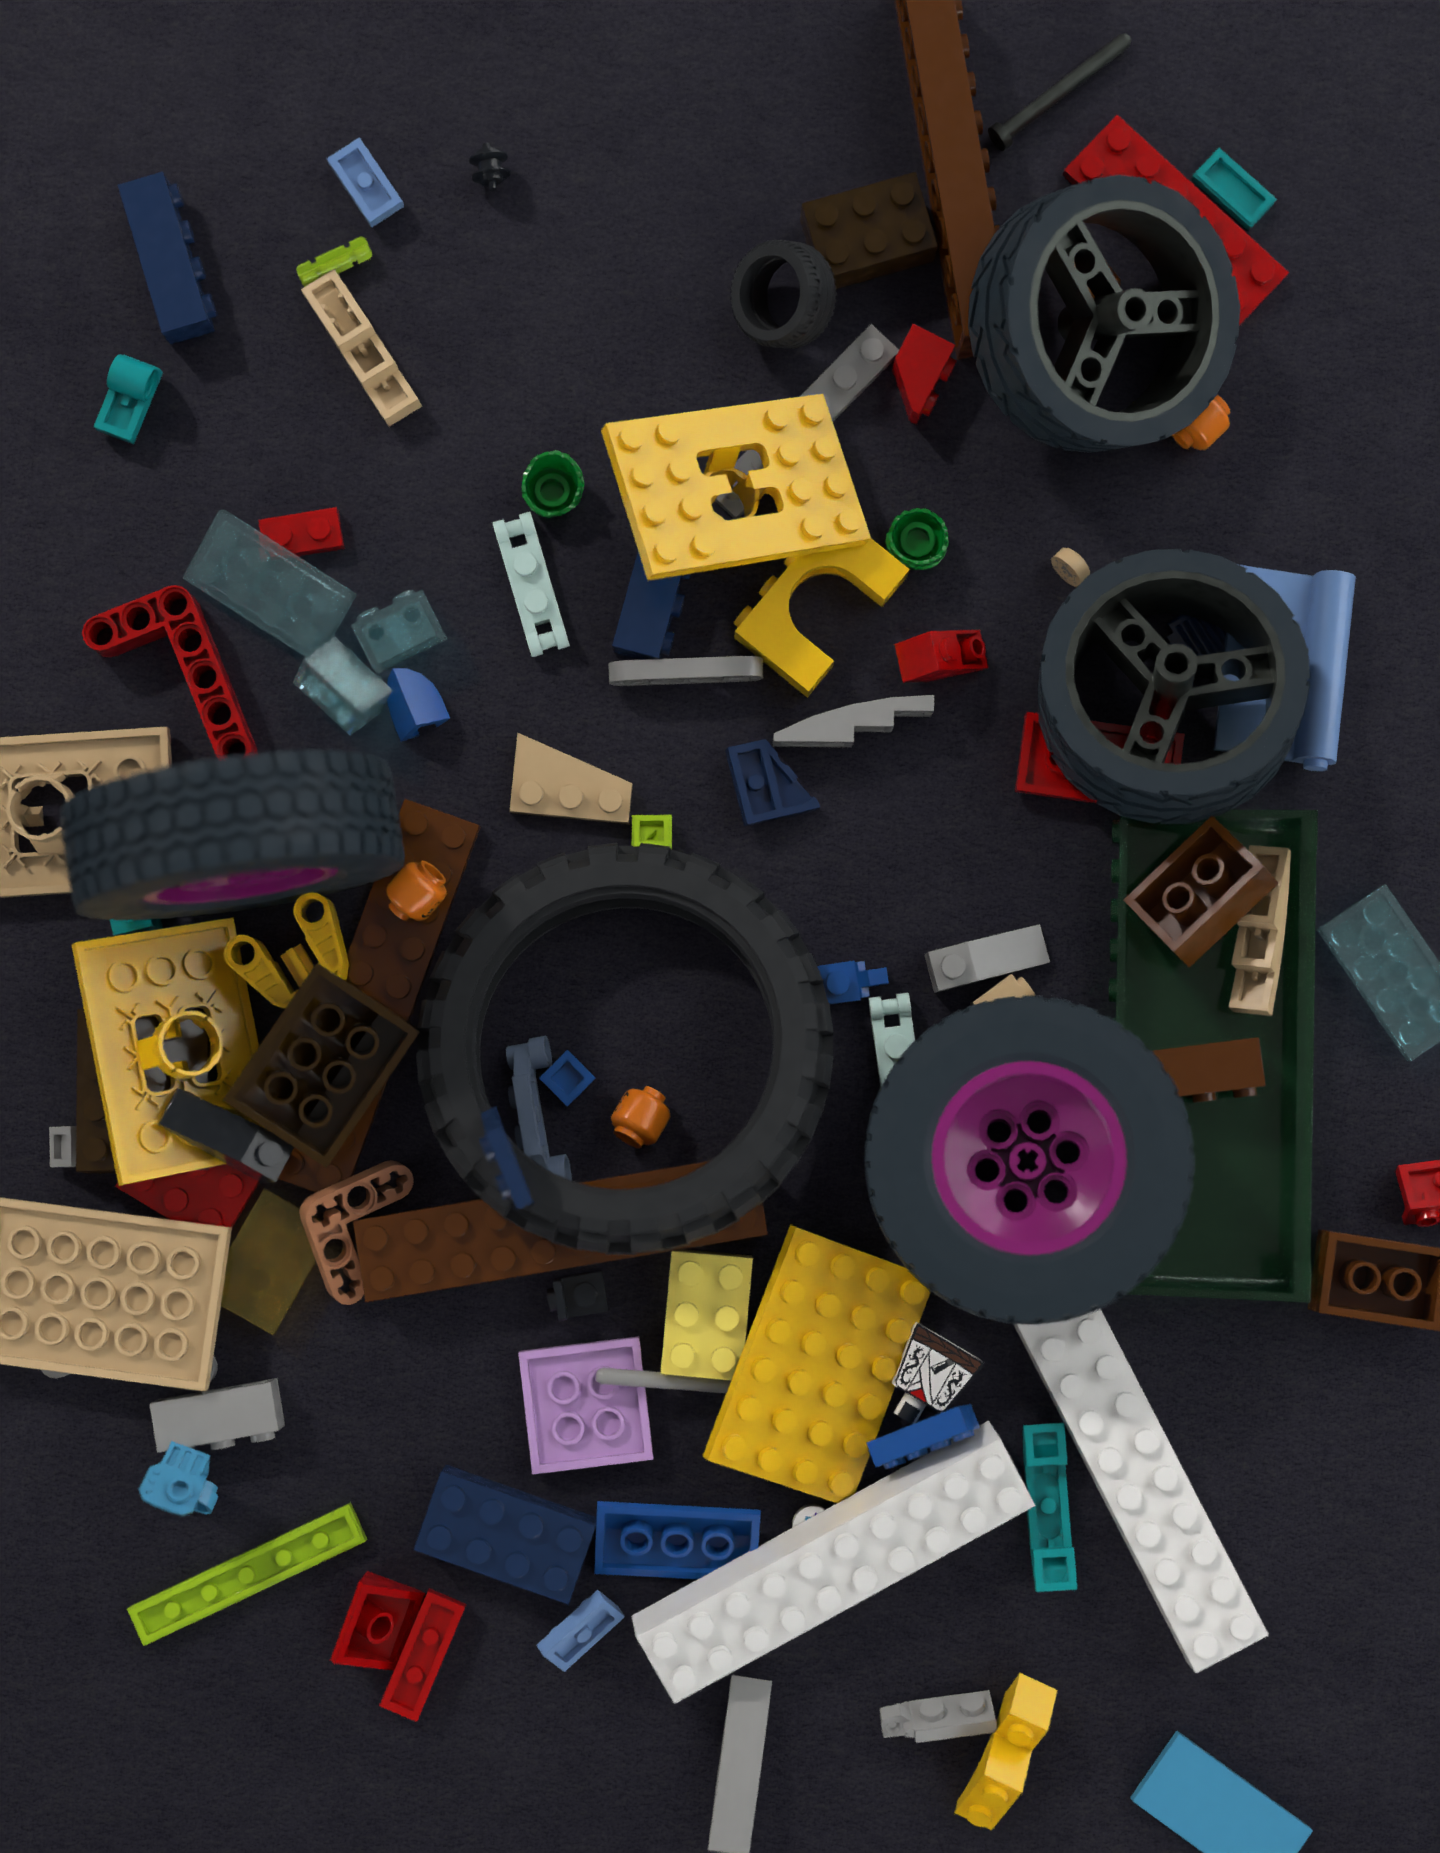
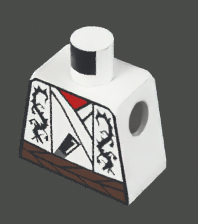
[892,1321,984,1424]

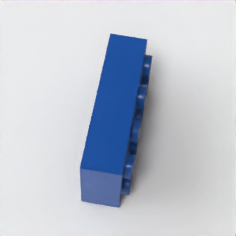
[867,1404,980,1469]

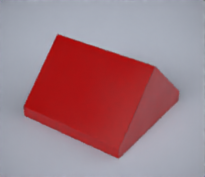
[330,1571,425,1671]

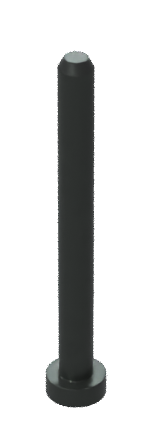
[988,34,1131,151]

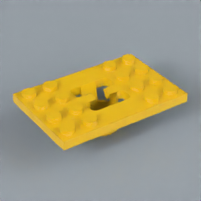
[601,394,871,581]
[72,917,274,1186]

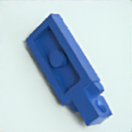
[817,960,889,1005]

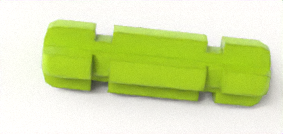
[296,237,372,287]

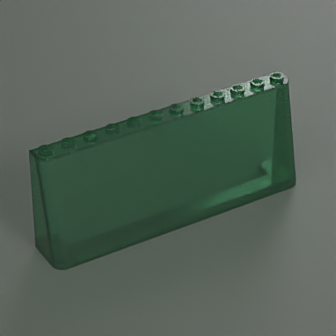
[1109,810,1318,1303]

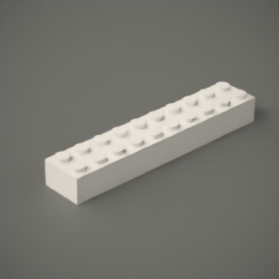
[1013,1309,1268,1673]
[632,1421,1035,1704]

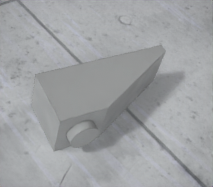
[924,924,1050,993]

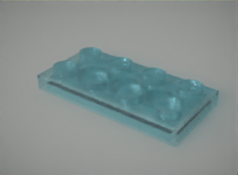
[183,510,357,663]
[1316,884,1440,1061]

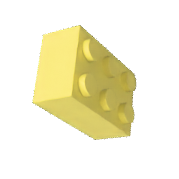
[661,1249,753,1380]

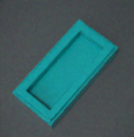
[1191,148,1277,231]

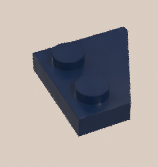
[725,739,820,827]

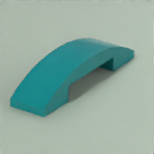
[1023,1423,1077,1592]

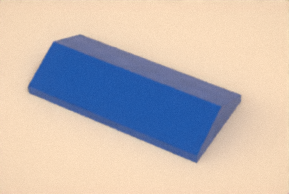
[594,1501,761,1579]

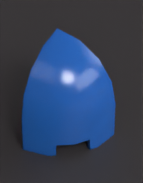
[386,668,450,741]

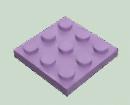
[518,1336,654,1474]

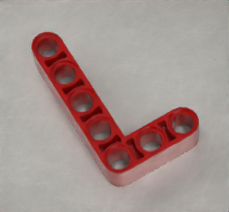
[82,585,258,758]

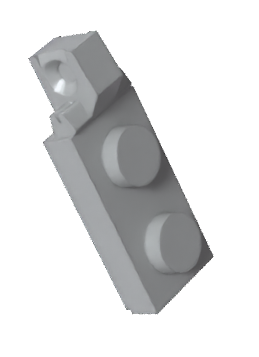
[880,1690,997,1743]

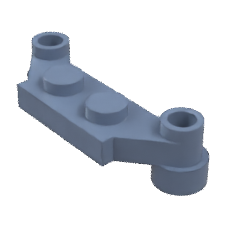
[506,1035,572,1181]

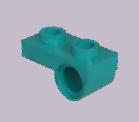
[93,354,163,445]

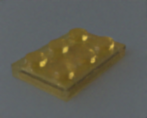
[221,1189,328,1335]

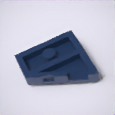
[479,1107,533,1209]

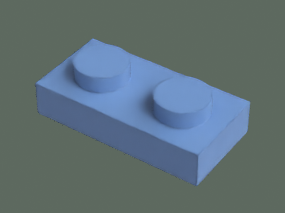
[327,137,404,228]
[537,1590,625,1672]

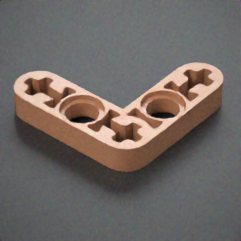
[299,1160,414,1305]

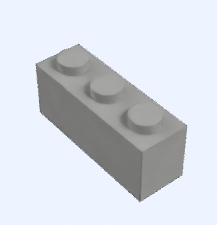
[150,1378,285,1453]

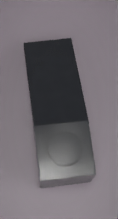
[157,1088,294,1184]

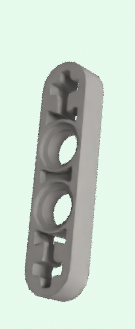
[608,656,763,686]

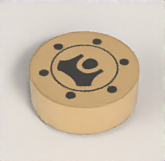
[1051,548,1090,587]

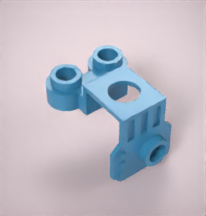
[139,1441,218,1516]

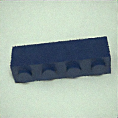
[118,171,217,345]
[612,551,692,660]

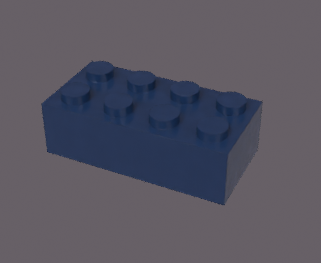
[414,1465,597,1605]

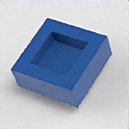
[539,1050,596,1107]

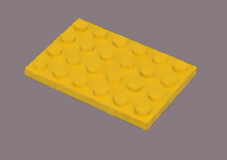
[703,1225,931,1503]

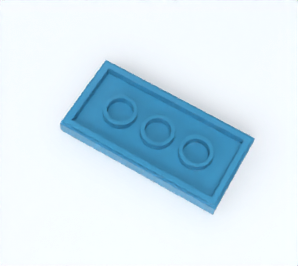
[1130,1730,1313,1853]

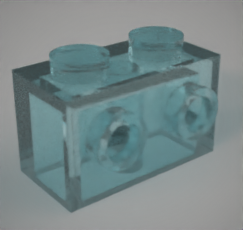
[351,589,447,674]
[293,637,392,736]

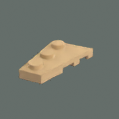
[510,733,633,824]

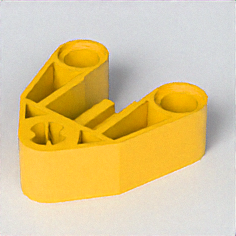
[224,892,349,1009]

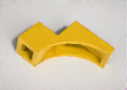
[955,1673,1057,1830]

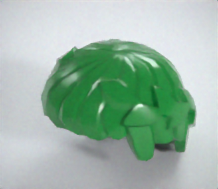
[521,450,584,518]
[886,508,949,570]

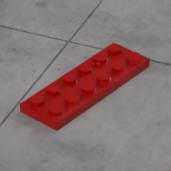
[1062,115,1289,326]

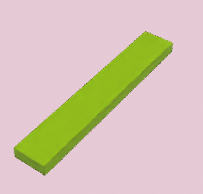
[127,1502,367,1646]

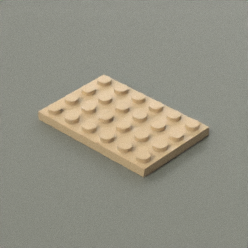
[0,1197,232,1391]

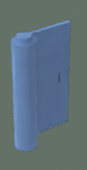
[1213,565,1356,771]

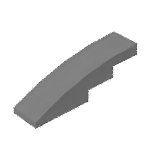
[773,695,934,747]
[708,1675,772,1853]

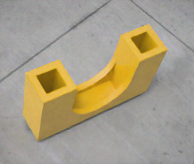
[733,538,910,698]

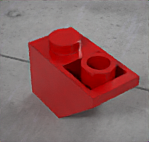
[892,324,957,424]
[894,630,988,683]

